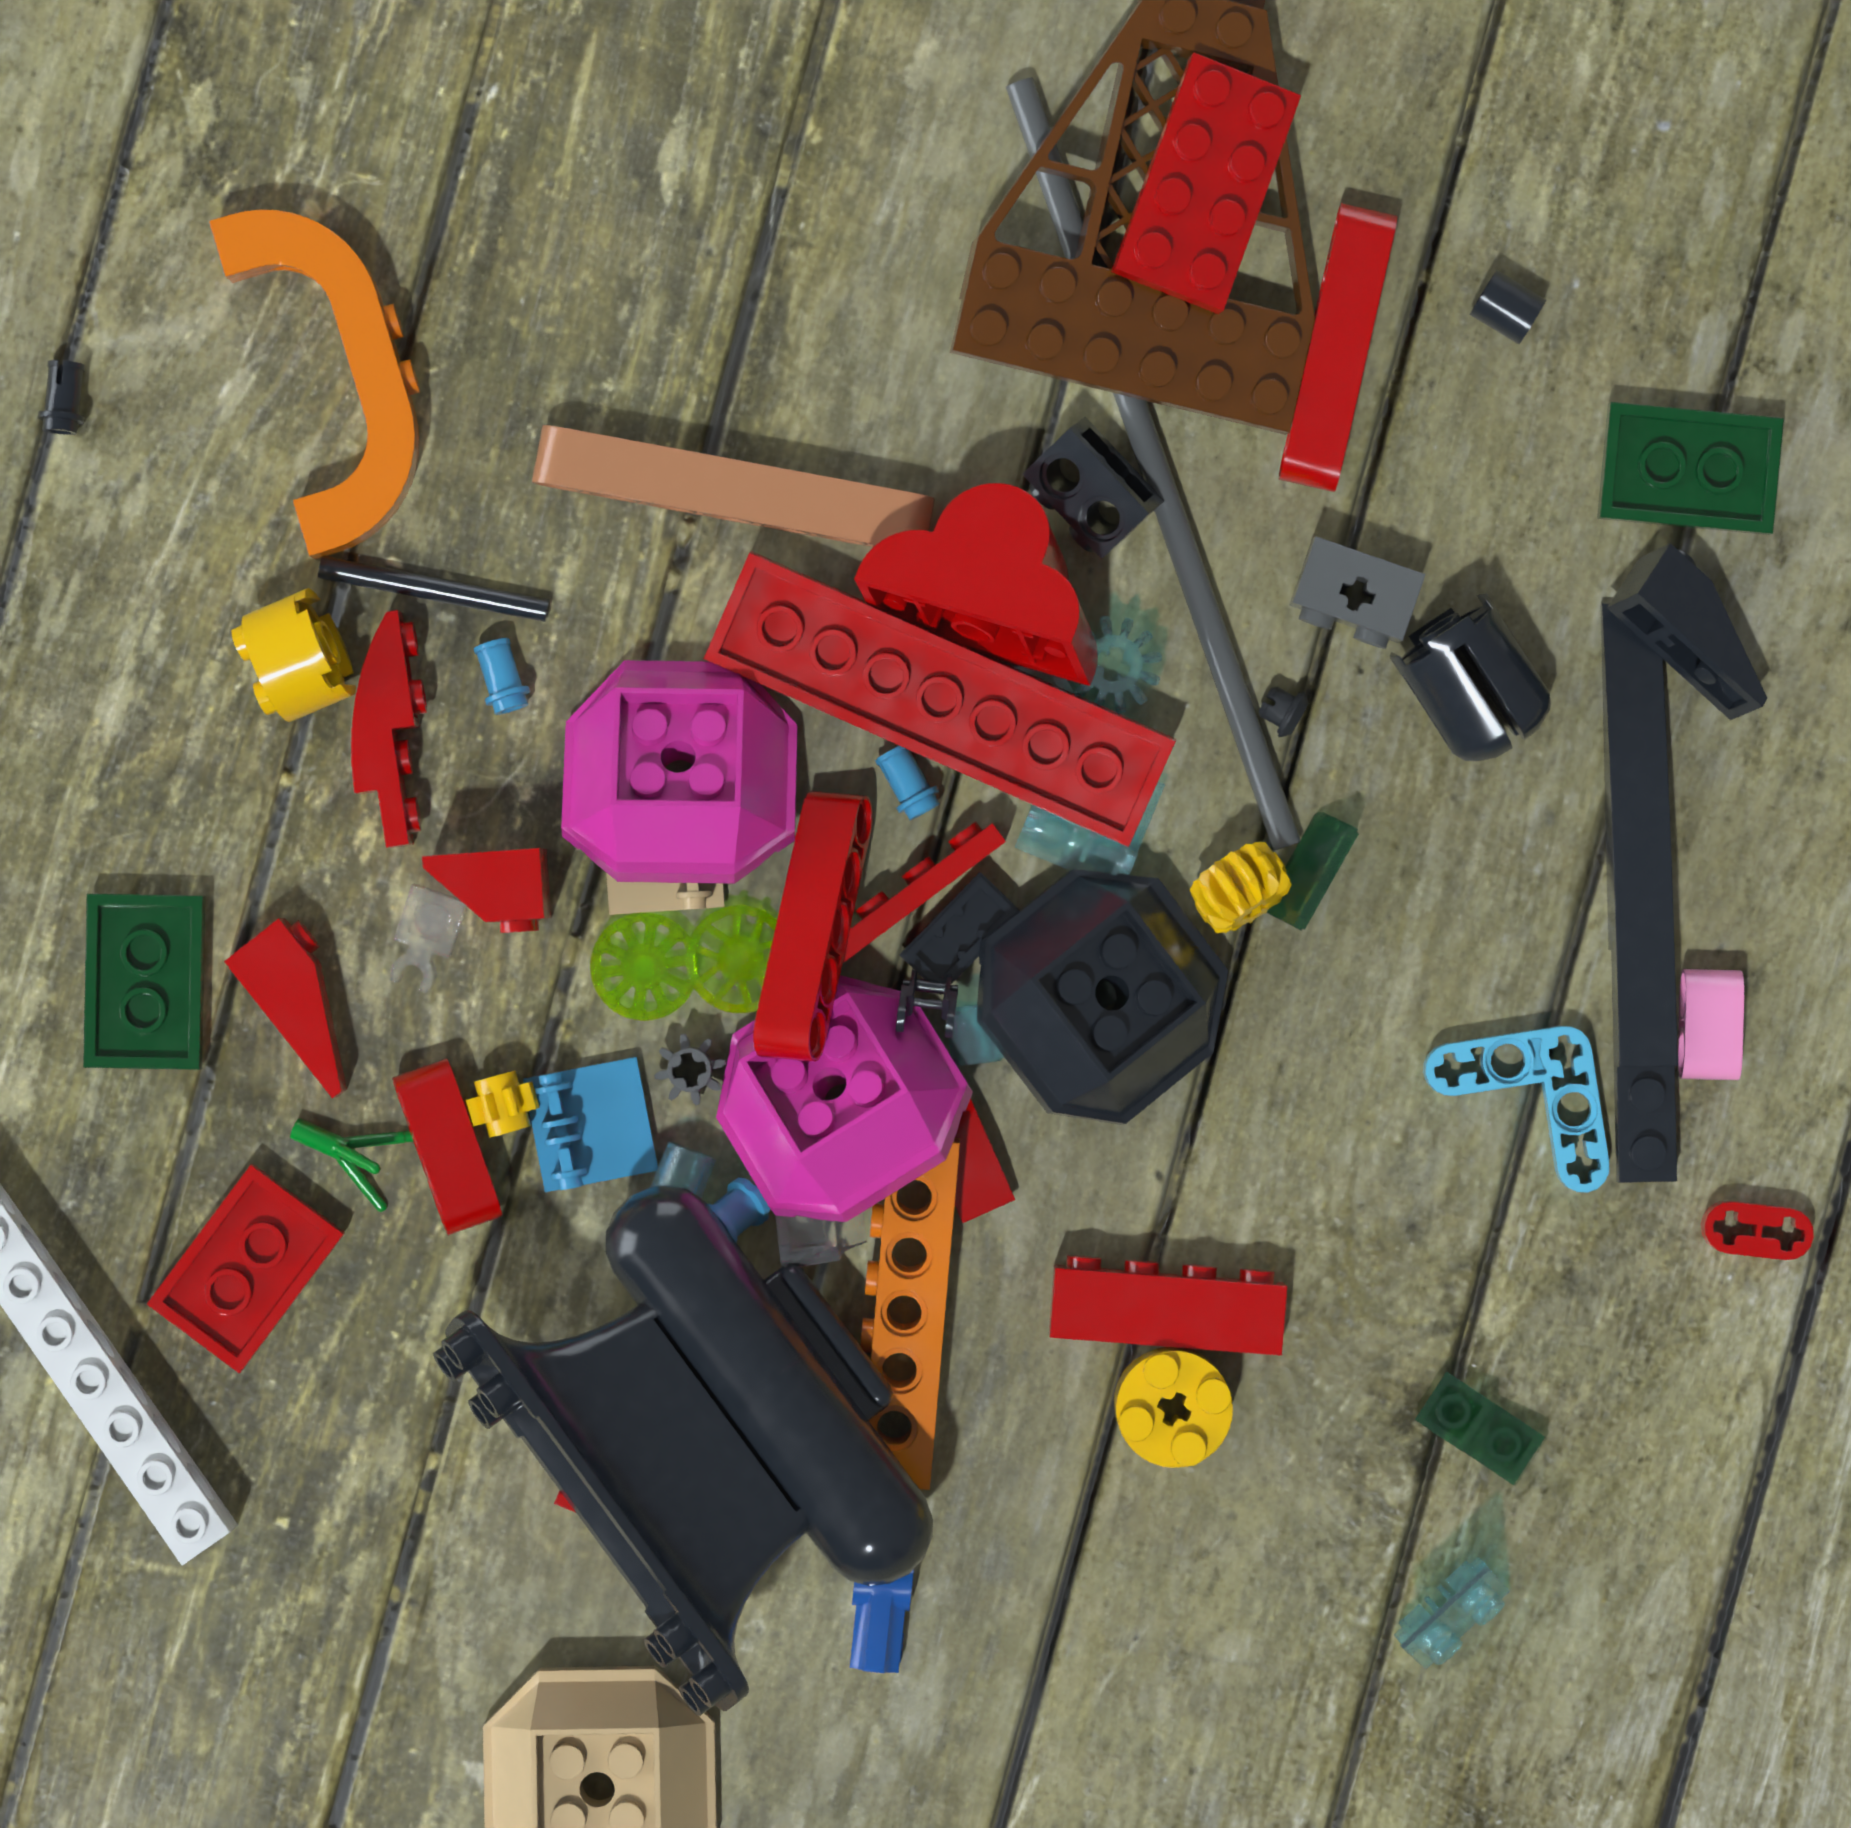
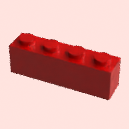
[1048,1255,1287,1356]

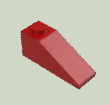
[224,918,347,1099]

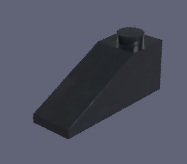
[1607,543,1768,720]

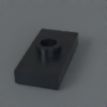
[899,872,1019,995]

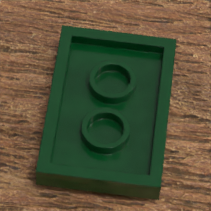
[1597,402,1784,535]
[83,894,205,1070]

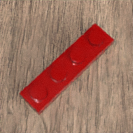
[843,821,1006,963]

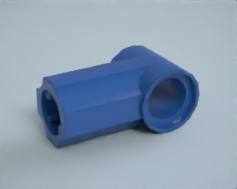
[850,1569,914,1673]

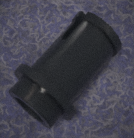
[38,360,86,435]

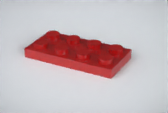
[1111,53,1302,314]

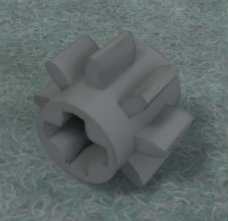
[654,1033,727,1105]

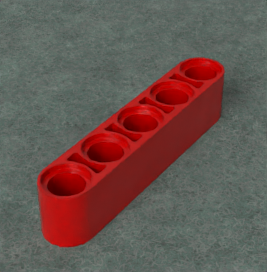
[1278,203,1398,492]
[753,791,872,1062]

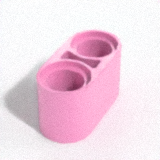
[1678,969,1744,1080]

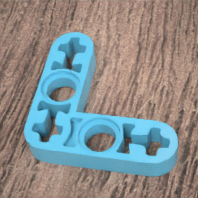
[1423,1026,1609,1193]

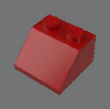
[422,848,552,933]

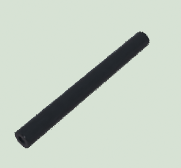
[318,556,550,622]

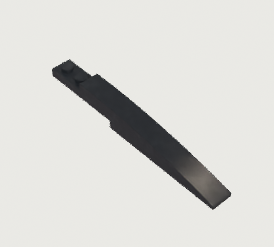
[1601,603,1678,1183]

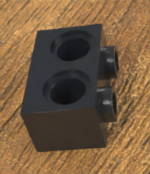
[1022,417,1164,559]

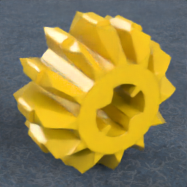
[1190,842,1292,933]

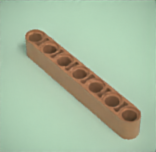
[532,425,935,547]

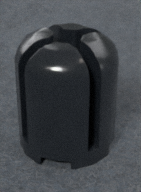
[1390,593,1551,762]

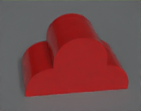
[854,483,1098,686]

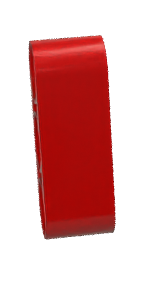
[392,1058,503,1236]

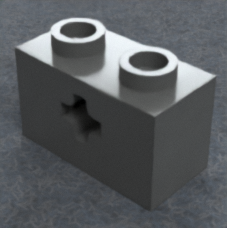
[1289,537,1426,649]

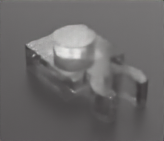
[390,883,467,993]

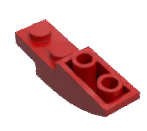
[351,610,427,848]

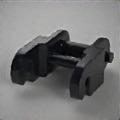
[896,970,958,1038]

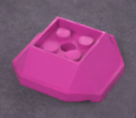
[561,660,798,884]
[716,975,973,1222]

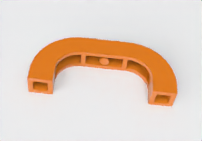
[209,210,420,559]

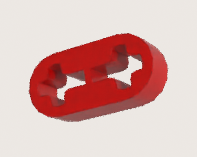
[1701,1200,1814,1260]

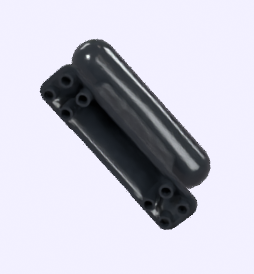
[433,1185,933,1716]

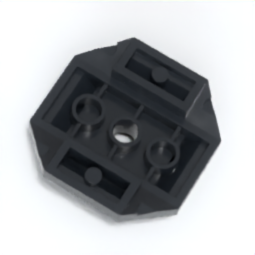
[977,869,1228,1125]

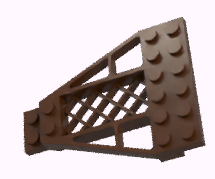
[950,0,1315,435]

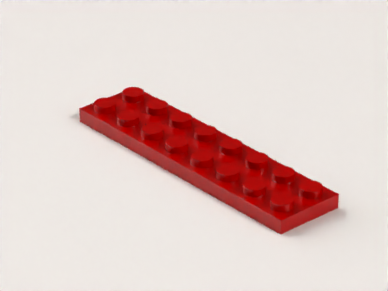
[703,551,1176,847]

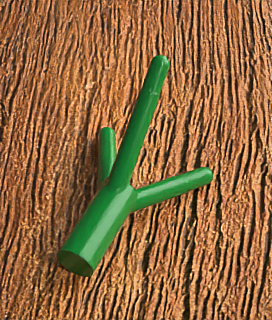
[290,1118,413,1212]

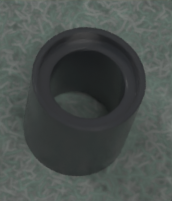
[1469,270,1546,344]

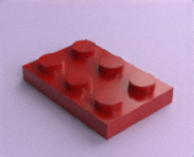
[147,1164,345,1374]

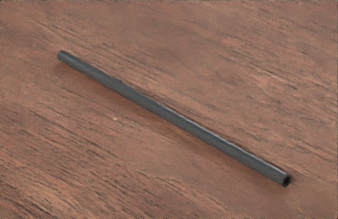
[1006,77,1301,851]

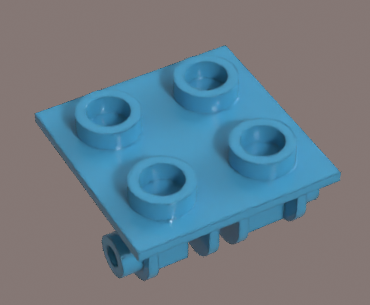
[523,1057,659,1192]

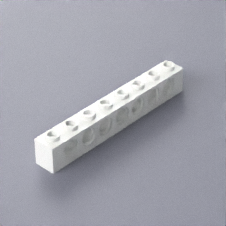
[0,1183,238,1565]

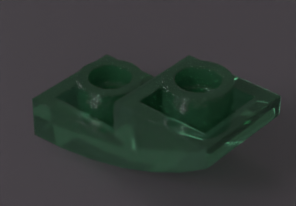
[1415,1371,1547,1486]

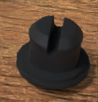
[1259,686,1309,737]

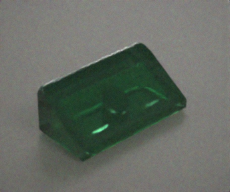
[1267,812,1359,931]

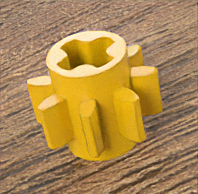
[465,1070,540,1138]

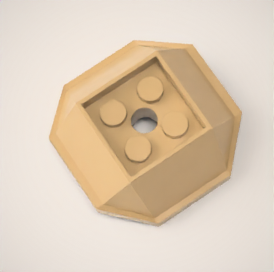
[483,1666,717,1828]

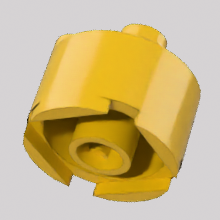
[231,588,356,722]
[1114,1347,1233,1468]

